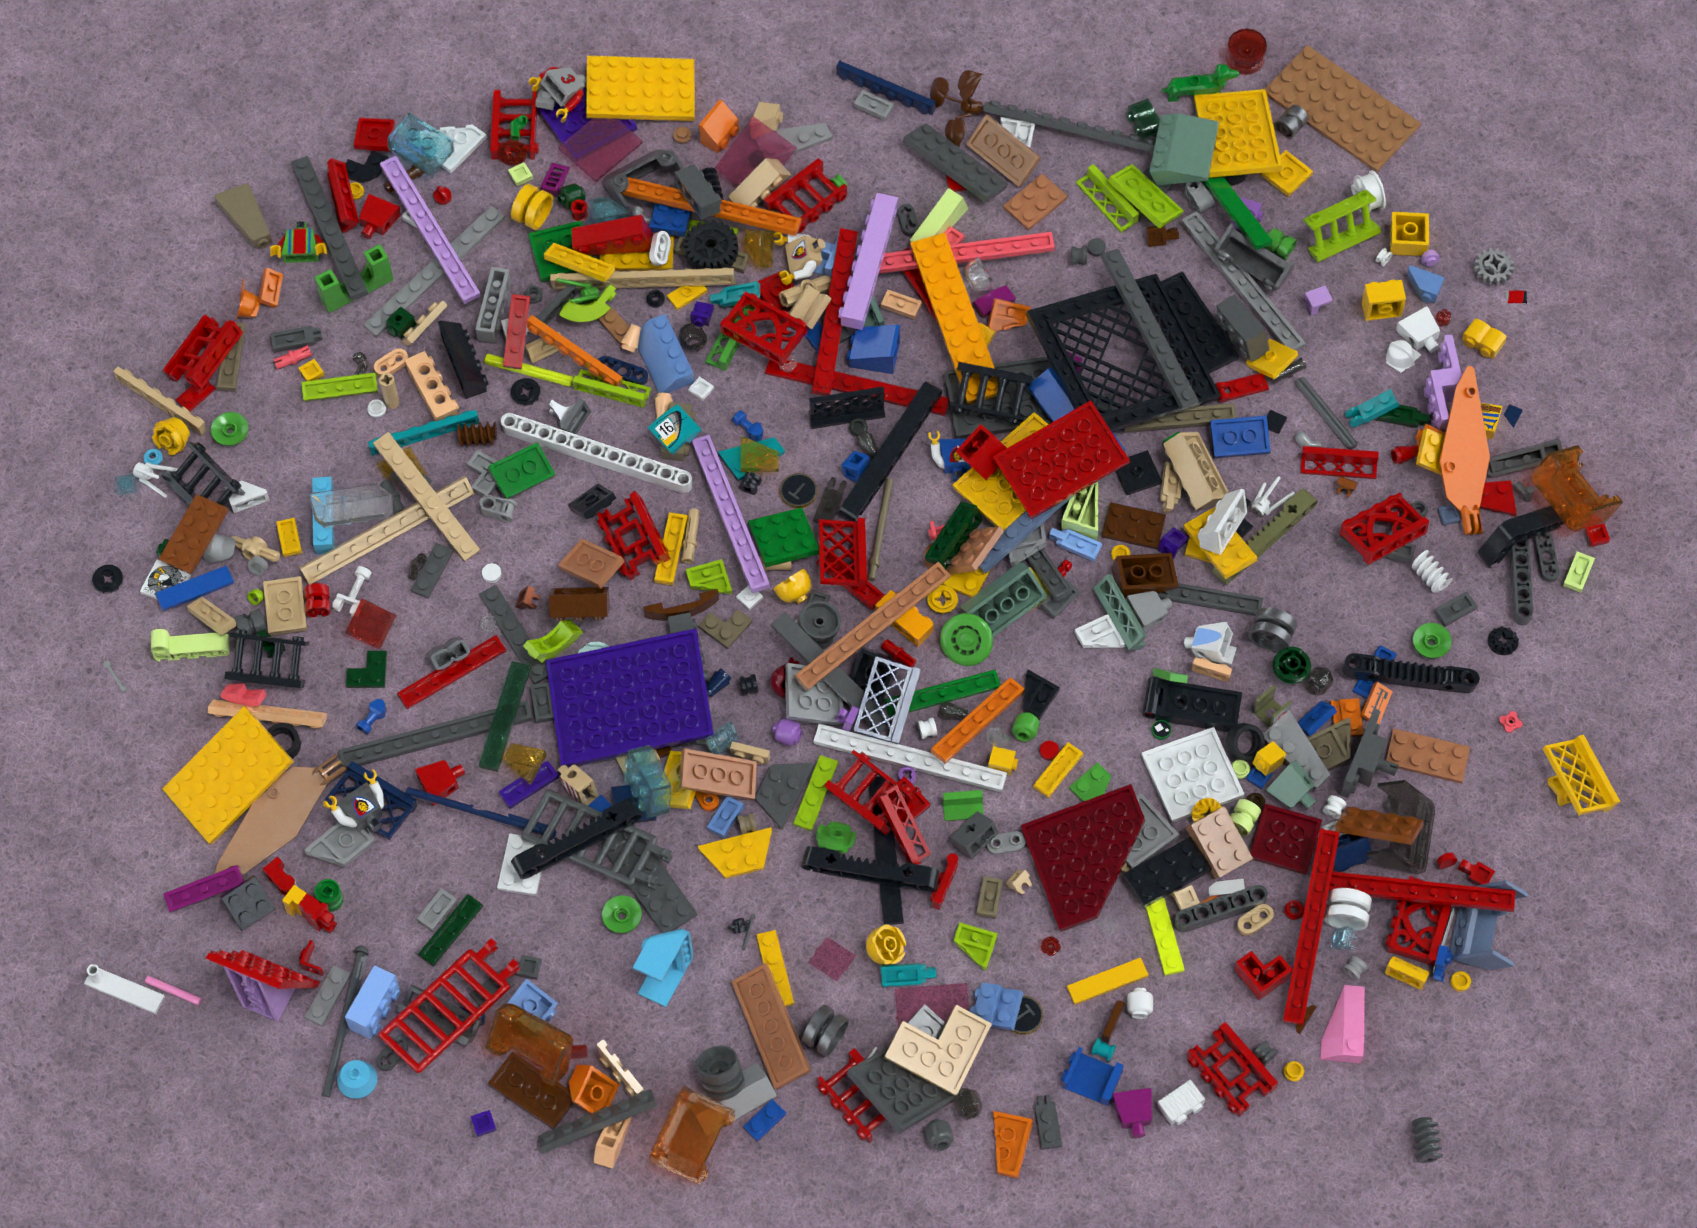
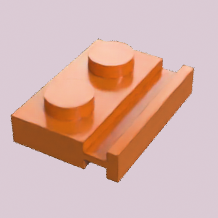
[1330,698,1364,737]

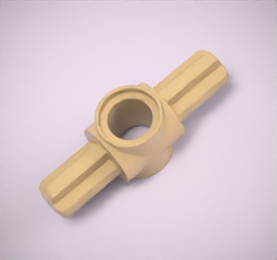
[231,536,280,562]

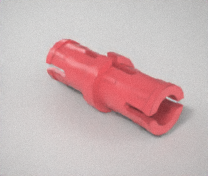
[273,345,312,370]

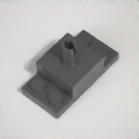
[1341,714,1399,798]

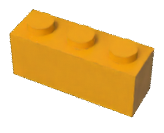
[875,590,934,647]

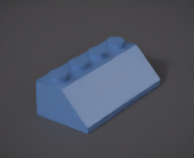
[638,314,694,393]

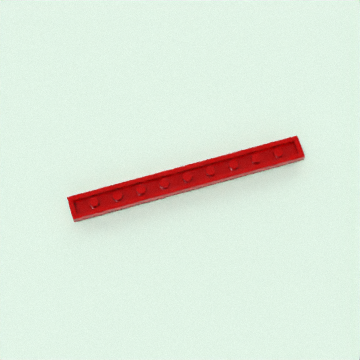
[811,228,858,396]
[765,359,949,416]
[1283,829,1340,1026]
[1329,871,1516,912]

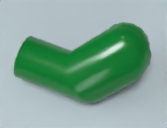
[510,115,528,140]

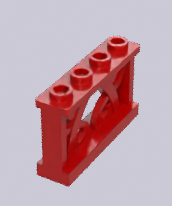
[720,291,807,366]
[1339,492,1430,565]
[1385,876,1451,966]

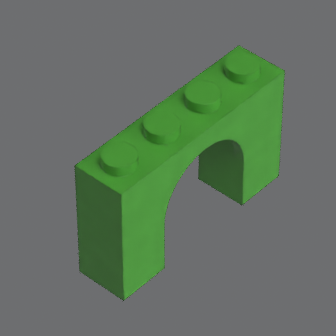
[314,244,394,313]

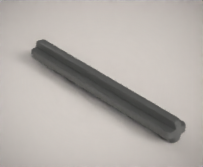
[1296,377,1357,450]

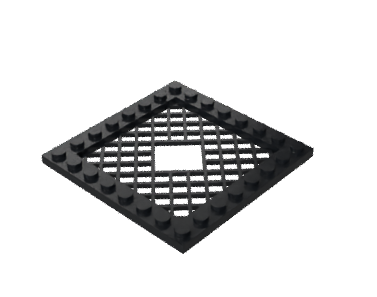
[1025,274,1221,432]

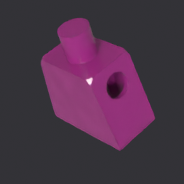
[1112,1088,1152,1138]

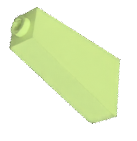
[910,188,969,242]

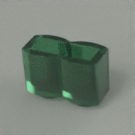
[1126,98,1160,139]

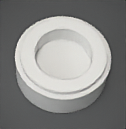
[482,563,502,583]

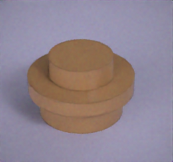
[673,127,691,143]

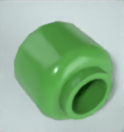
[1012,712,1040,742]

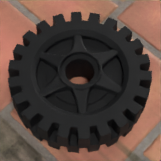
[684,220,738,269]

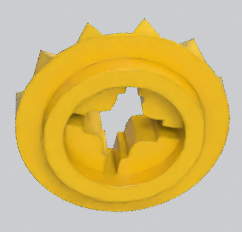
[927,585,958,615]
[1191,798,1222,822]

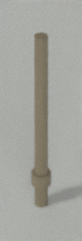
[868,478,893,581]

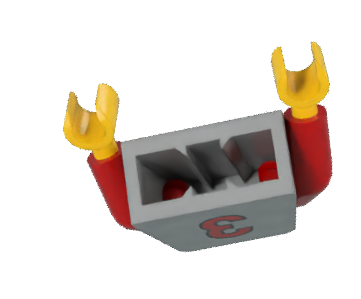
[529,66,586,122]

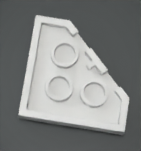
[410,125,487,174]

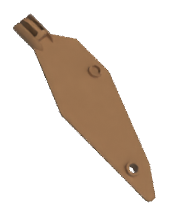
[215,754,347,876]

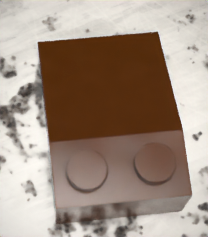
[1112,553,1178,599]

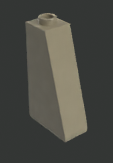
[214,183,272,249]

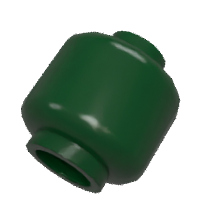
[557,183,586,209]

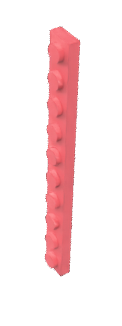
[879,232,1055,274]

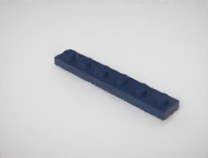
[836,60,936,115]

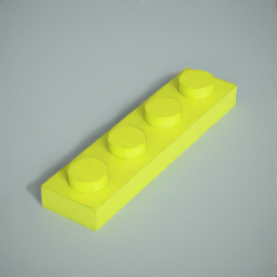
[1146,898,1185,976]

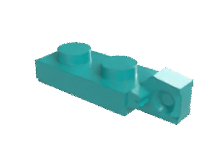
[710,281,760,307]
[881,963,937,987]

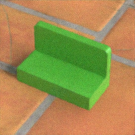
[943,790,984,821]

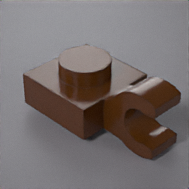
[1147,226,1179,247]

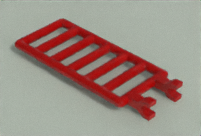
[378,938,520,1073]

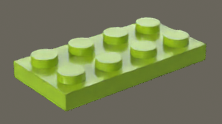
[1108,164,1184,229]

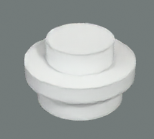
[367,399,386,418]

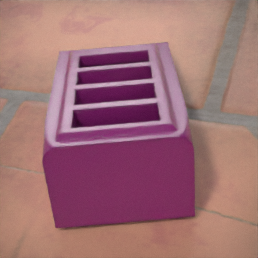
[540,163,570,198]

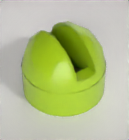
[247,588,264,605]

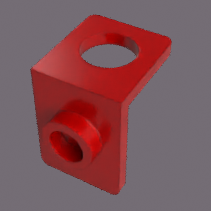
[299,940,324,976]

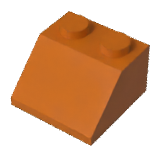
[699,99,739,153]

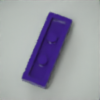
[499,760,559,809]

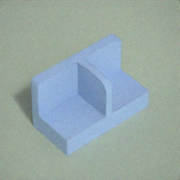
[814,238,838,278]

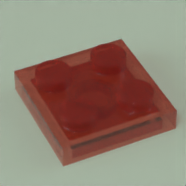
[345,598,396,649]

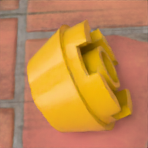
[152,417,190,455]

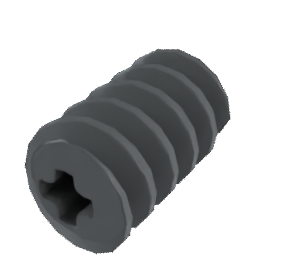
[1412,1117,1443,1163]

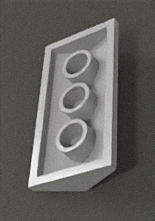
[687,1063,777,1136]

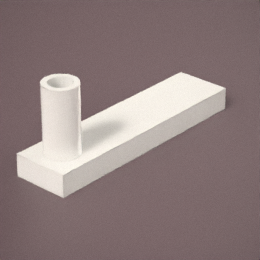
[84,964,165,1014]

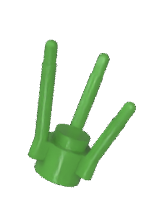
[556,278,599,306]

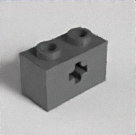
[950,811,998,859]

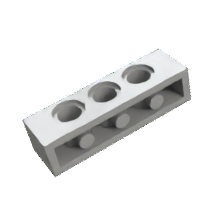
[475,267,512,344]

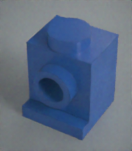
[841,451,871,483]

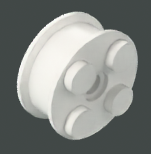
[1351,170,1386,213]

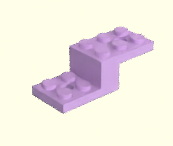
[1424,334,1462,432]

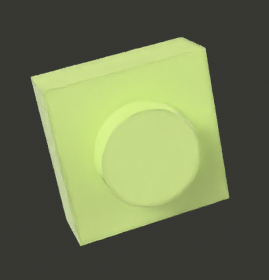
[508,162,533,187]

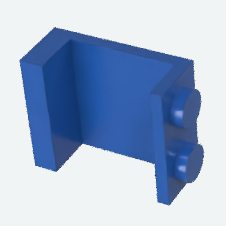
[1061,1047,1124,1106]

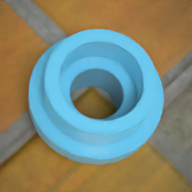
[144,449,163,465]

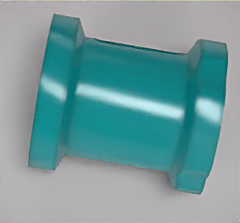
[1091,1038,1117,1062]

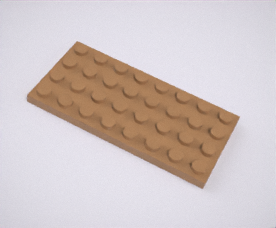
[1265,45,1421,172]

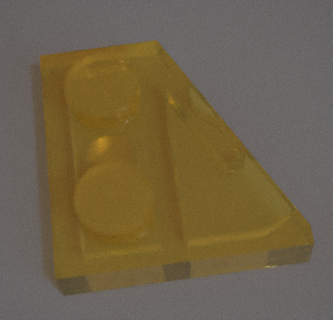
[503,743,547,784]

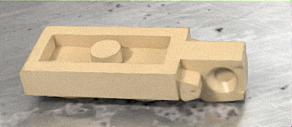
[1160,461,1182,514]

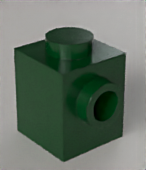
[386,306,416,339]

